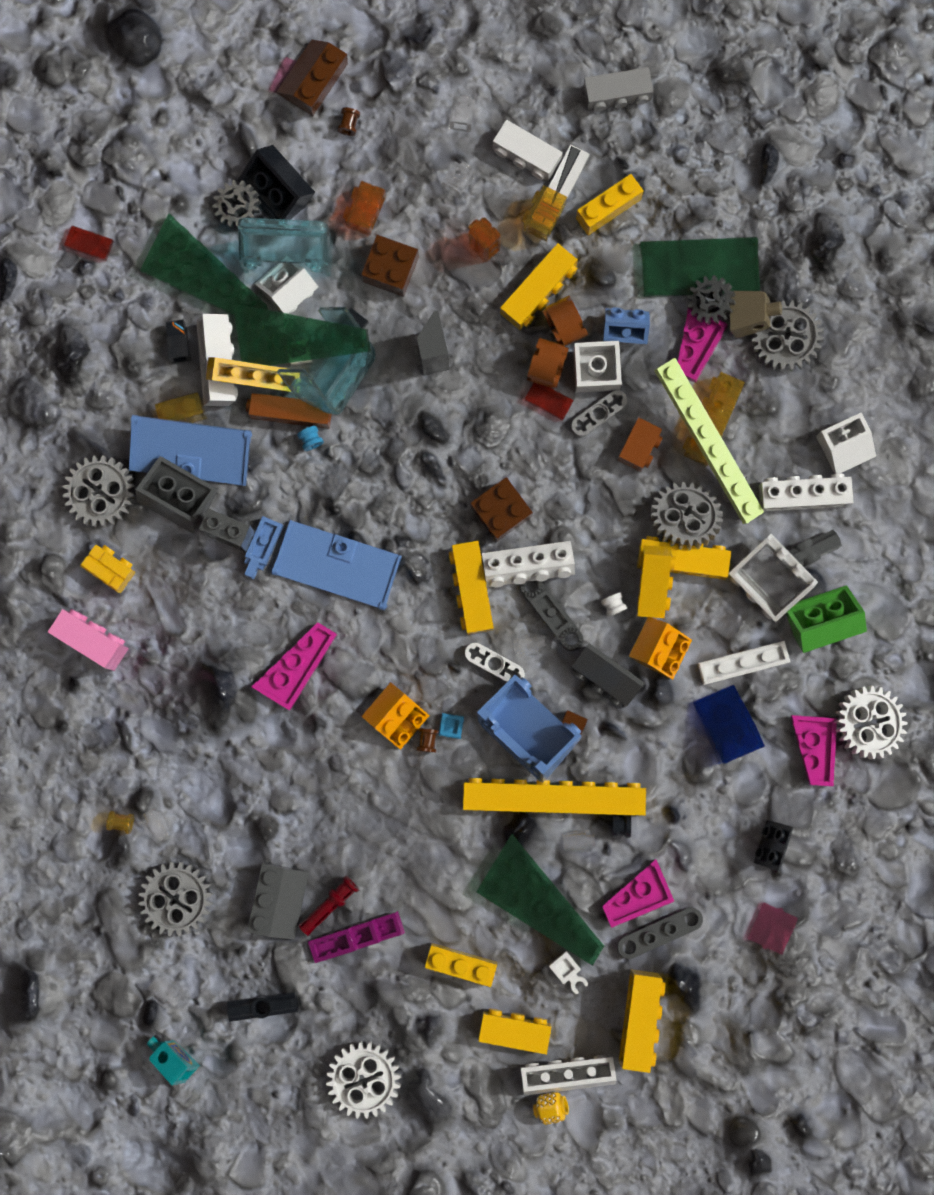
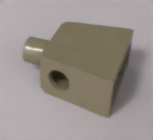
[730,291,782,338]

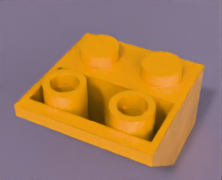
[629,617,692,680]
[361,682,430,750]

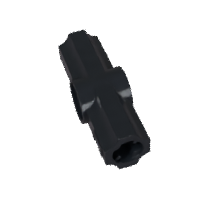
[227,991,298,1022]

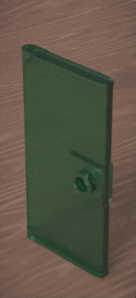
[639,237,760,297]

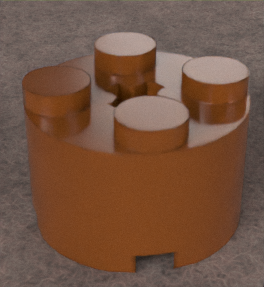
[542,295,588,347]
[527,338,569,388]

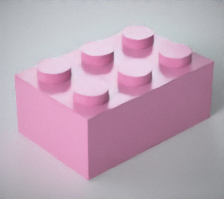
[48,609,129,671]

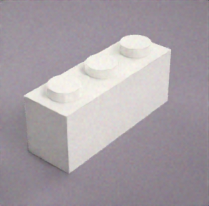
[493,120,563,181]

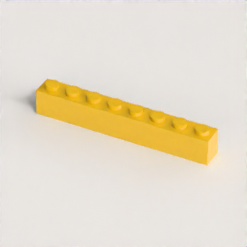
[463,778,646,816]

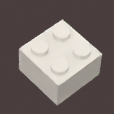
[573,341,622,393]

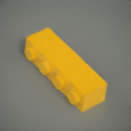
[500,243,578,330]
[206,357,301,393]
[637,536,731,580]
[449,541,494,635]

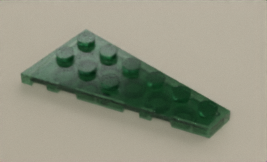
[140,213,268,327]
[233,303,371,366]
[476,834,604,966]

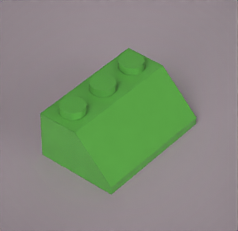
[786,585,867,653]

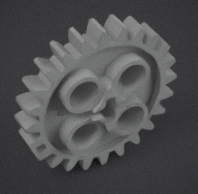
[751,300,824,372]
[62,455,136,528]
[650,482,723,550]
[138,862,214,937]

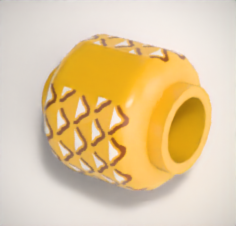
[533,1092,569,1125]

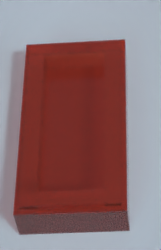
[64,226,114,261]
[524,383,574,421]

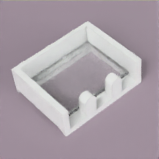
[729,534,818,622]

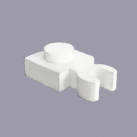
[549,951,588,994]

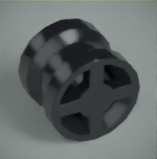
[611,815,631,838]

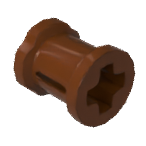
[337,107,360,136]
[417,728,439,753]

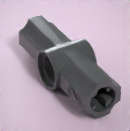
[772,529,842,576]

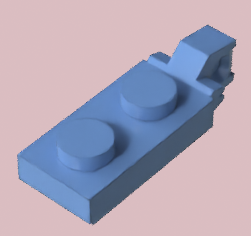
[244,516,284,579]

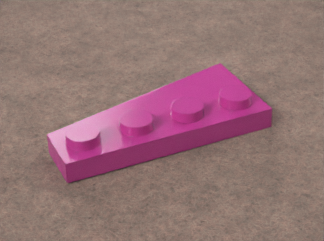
[251,622,337,711]

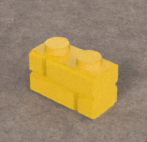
[81,545,135,593]

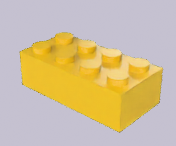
[619,969,665,1073]

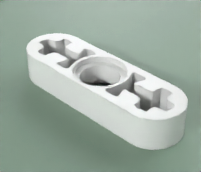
[465,643,525,682]

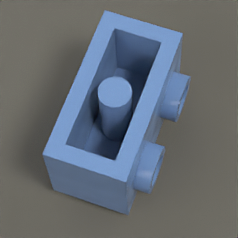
[603,307,650,344]

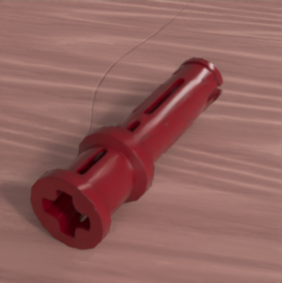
[298,875,359,936]

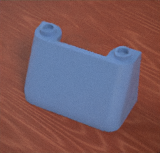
[477,675,581,783]

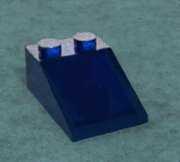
[692,685,765,764]

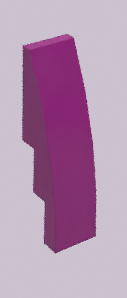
[308,911,405,963]

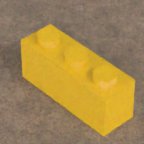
[576,174,644,236]
[637,545,676,618]
[425,943,497,987]
[479,1008,552,1055]

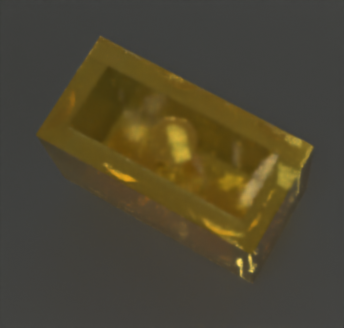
[522,185,567,242]
[155,392,207,423]

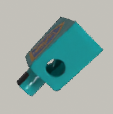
[146,1034,200,1085]

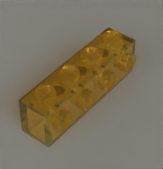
[682,372,745,466]

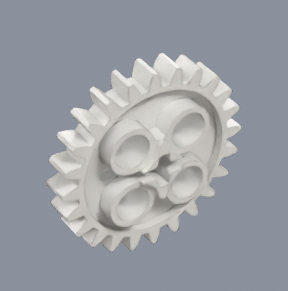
[835,686,908,760]
[326,1041,401,1119]

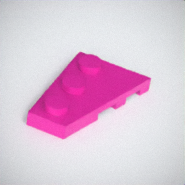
[678,308,728,383]
[790,715,837,787]
[602,859,674,928]

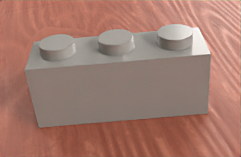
[583,67,653,112]

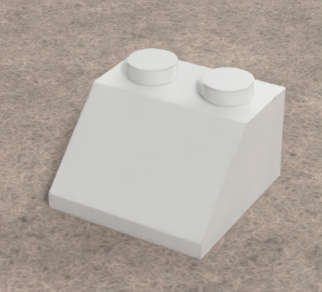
[255,256,318,316]

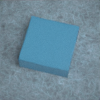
[439,713,464,739]

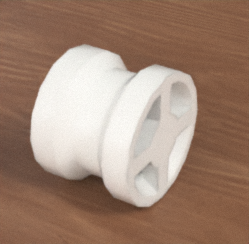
[600,592,628,618]

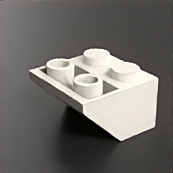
[816,412,876,474]

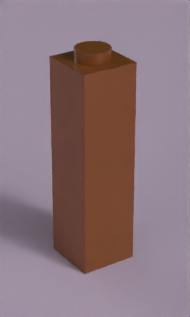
[246,393,333,429]

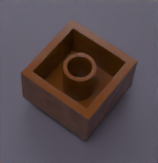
[362,235,419,297]
[470,477,533,543]

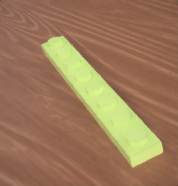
[654,358,764,524]

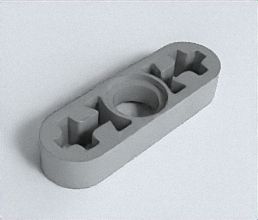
[571,390,627,438]

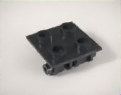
[754,820,793,871]

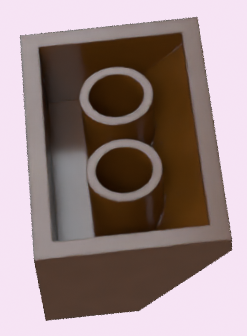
[276,39,348,116]

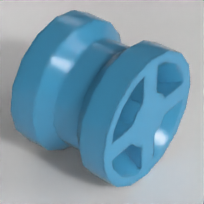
[297,426,324,451]

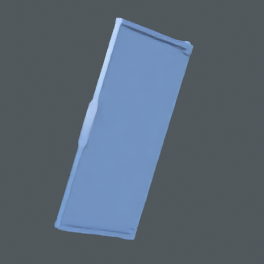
[129,415,252,486]
[271,520,402,611]

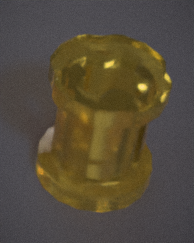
[106,811,134,834]

